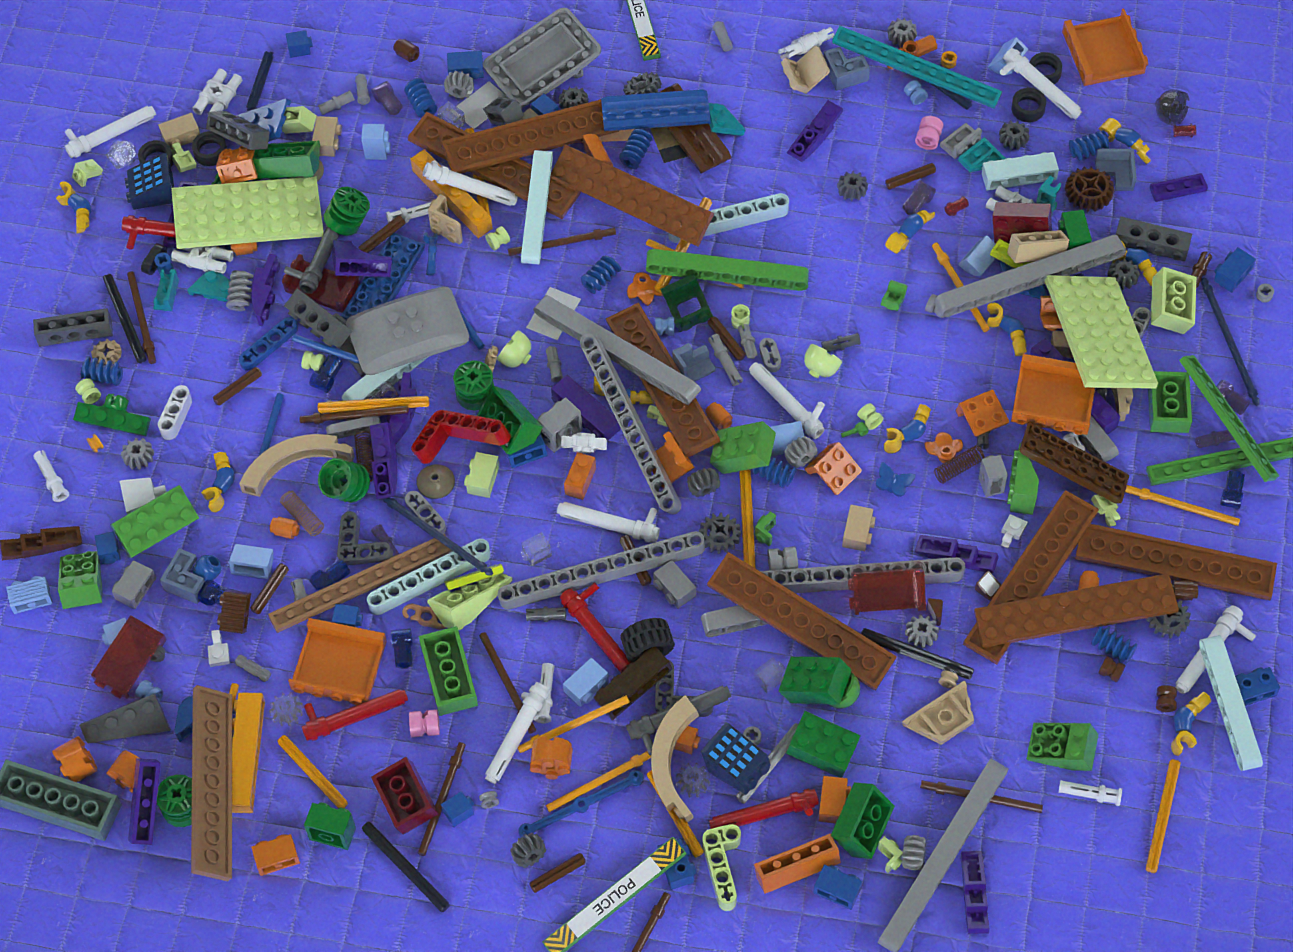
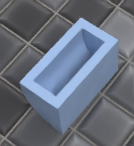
[988,37,1028,75]
[958,235,996,276]
[770,421,804,456]
[229,544,273,579]

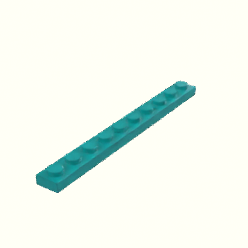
[832,25,1002,109]

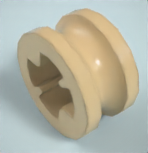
[939,671,959,689]

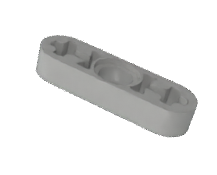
[326,416,381,439]
[405,491,446,534]

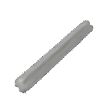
[736,723,798,804]

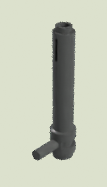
[284,226,340,294]
[625,685,731,755]

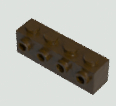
[593,647,673,721]

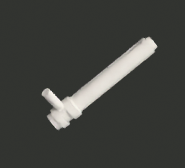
[1000,48,1082,120]
[65,106,156,158]
[423,160,518,206]
[749,362,825,439]
[557,502,660,543]
[1175,605,1256,694]
[485,682,550,784]

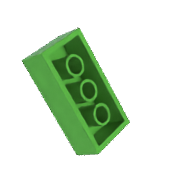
[110,485,199,558]
[419,626,478,716]

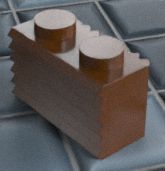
[217,590,251,634]

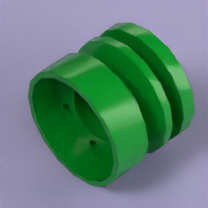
[324,187,370,236]
[453,360,494,411]
[318,458,370,503]
[157,774,192,827]

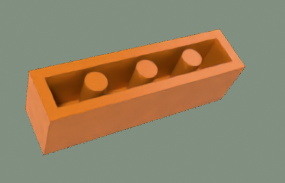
[754,834,841,894]

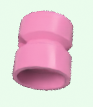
[915,116,944,150]
[409,709,440,738]

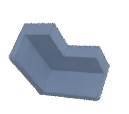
[823,47,870,91]
[1095,149,1137,191]
[672,343,716,382]
[160,548,205,604]

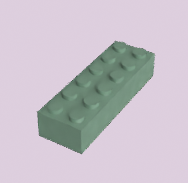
[0,760,122,841]

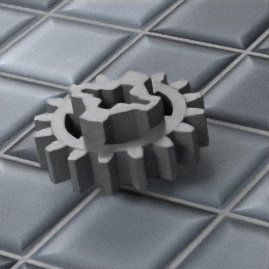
[623,72,662,95]
[699,512,741,554]
[1146,600,1191,638]

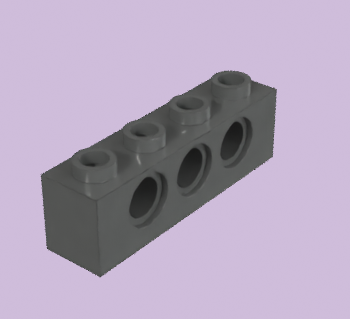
[206,111,270,150]
[1116,216,1192,261]
[284,288,352,348]
[33,308,113,347]

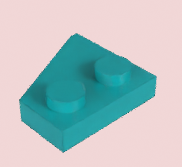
[709,103,746,136]
[958,137,1006,172]
[187,270,230,302]

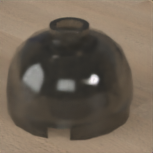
[1155,89,1189,126]

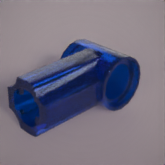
[309,355,343,393]
[1220,470,1245,509]
[309,559,351,591]
[198,580,238,606]
[391,628,413,669]

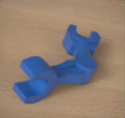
[423,232,438,275]

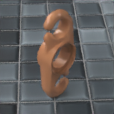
[402,603,447,630]

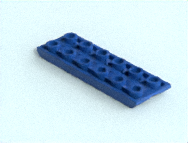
[601,89,711,131]
[341,233,425,320]

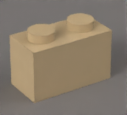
[158,113,200,150]
[312,116,342,157]
[842,504,876,551]

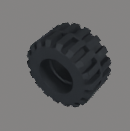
[620,618,675,662]

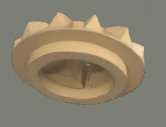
[91,339,122,365]
[484,345,498,373]

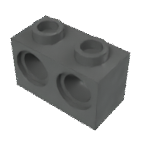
[483,97,524,126]

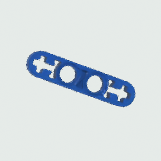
[239,317,298,370]

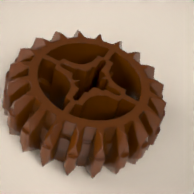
[1065,166,1114,213]

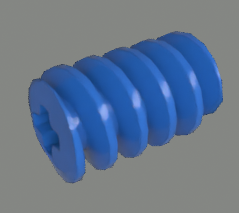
[404,78,438,118]
[619,129,653,170]
[1069,130,1109,161]
[581,255,621,294]
[80,356,123,386]
[752,457,796,488]
[1091,625,1138,664]

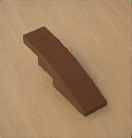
[0,526,82,561]

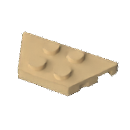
[902,681,974,745]

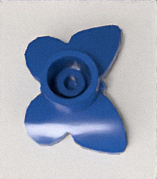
[876,462,916,497]

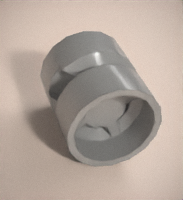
[767,546,798,570]

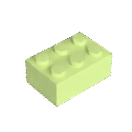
[1151,267,1197,334]

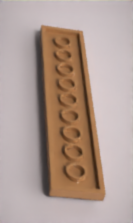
[191,685,232,881]

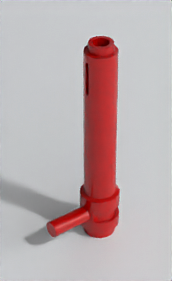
[122,215,176,250]
[560,582,631,673]
[301,689,408,741]
[708,788,819,829]

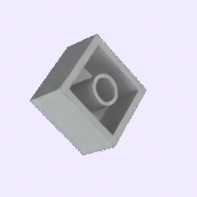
[537,397,583,453]

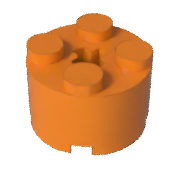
[52,736,97,782]
[530,736,573,780]
[106,750,139,793]

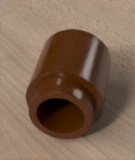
[393,39,420,62]
[1172,580,1198,601]

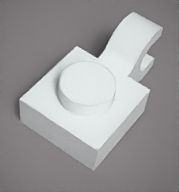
[1001,514,1028,549]
[208,630,230,667]

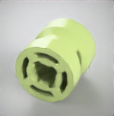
[485,226,510,251]
[731,304,750,329]
[301,350,326,373]
[75,378,101,404]
[857,403,884,430]

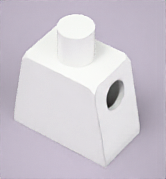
[120,478,167,514]

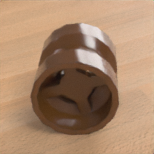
[1099,656,1126,683]
[1156,685,1177,712]

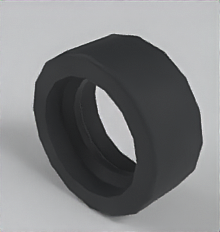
[1029,52,1062,84]
[1011,87,1046,122]
[192,131,227,166]
[138,140,173,167]

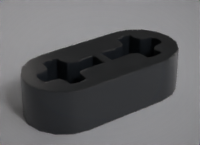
[141,243,167,275]

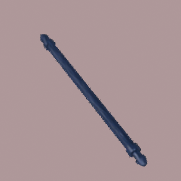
[1201,278,1260,406]
[382,497,493,576]

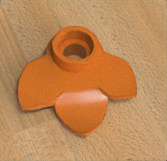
[627,272,663,306]
[924,432,963,463]

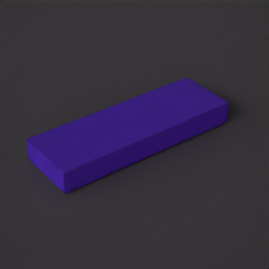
[1149,173,1208,202]

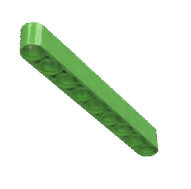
[646,249,809,291]

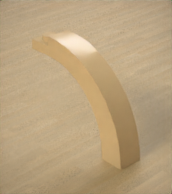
[1051,331,1133,421]
[239,434,355,497]
[651,695,699,823]

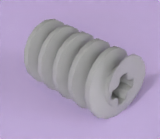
[226,270,254,311]

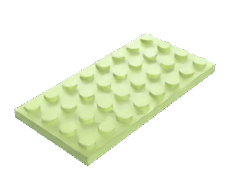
[171,176,324,249]
[1045,275,1158,388]

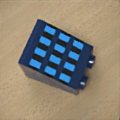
[125,153,174,210]
[701,722,771,795]

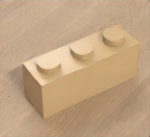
[1007,230,1069,263]

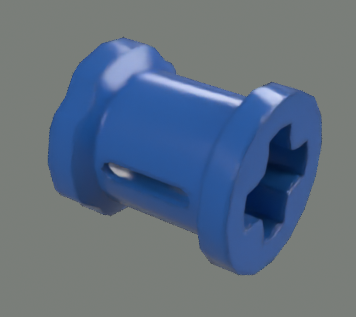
[154,252,174,275]

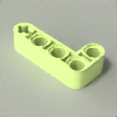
[702,824,741,911]

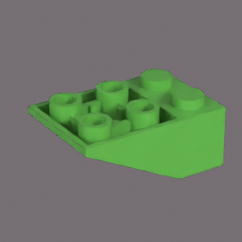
[1007,443,1039,515]
[58,551,103,609]
[1026,723,1099,771]

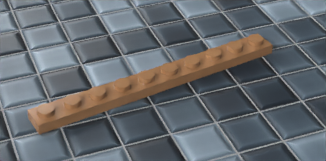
[268,533,453,633]

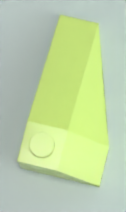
[427,573,513,631]

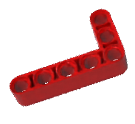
[411,410,511,464]

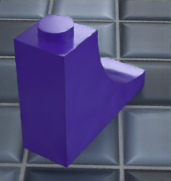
[332,240,392,277]

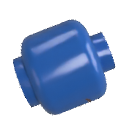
[192,555,222,584]

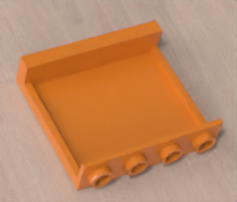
[1062,9,1148,86]
[1011,354,1095,435]
[288,618,387,705]

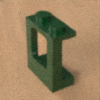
[660,273,713,332]

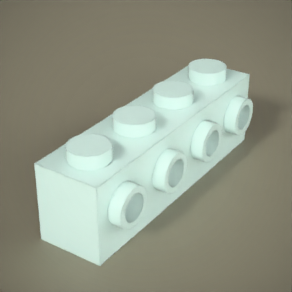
[982,152,1059,191]

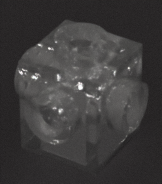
[105,141,138,169]

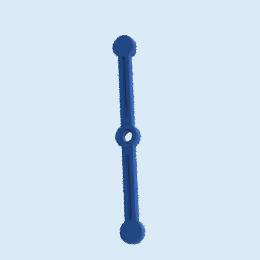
[518,770,644,838]

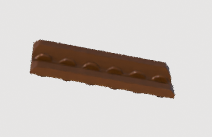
[657,83,731,173]
[1019,422,1129,503]

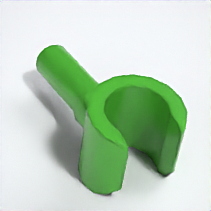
[841,422,868,438]

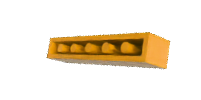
[410,149,493,239]
[232,693,265,813]

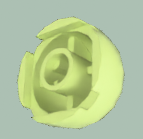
[497,330,532,368]
[804,344,842,379]

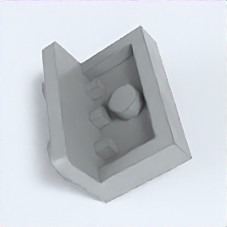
[940,123,982,159]

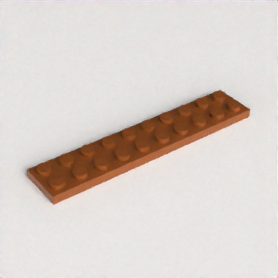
[441,99,619,174]
[408,112,581,219]
[551,144,714,247]
[606,302,720,458]
[963,490,1099,665]
[1075,524,1277,601]
[707,552,897,691]
[974,573,1179,648]

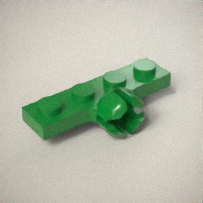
[73,394,151,437]

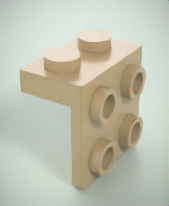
[781,46,830,94]
[428,194,463,245]

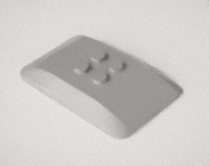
[483,8,601,107]
[346,287,469,375]

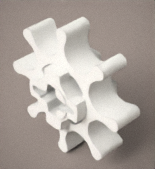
[561,433,607,453]

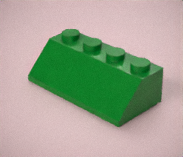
[252,141,320,181]
[476,385,543,455]

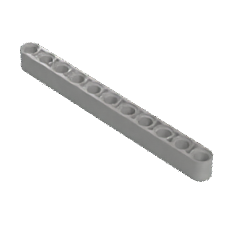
[935,235,1126,317]
[533,295,701,405]
[580,334,681,514]
[498,531,705,610]
[760,558,965,593]
[878,759,1009,952]

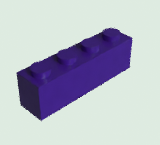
[551,375,621,441]
[128,758,161,845]

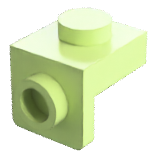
[72,159,103,187]
[878,836,903,873]

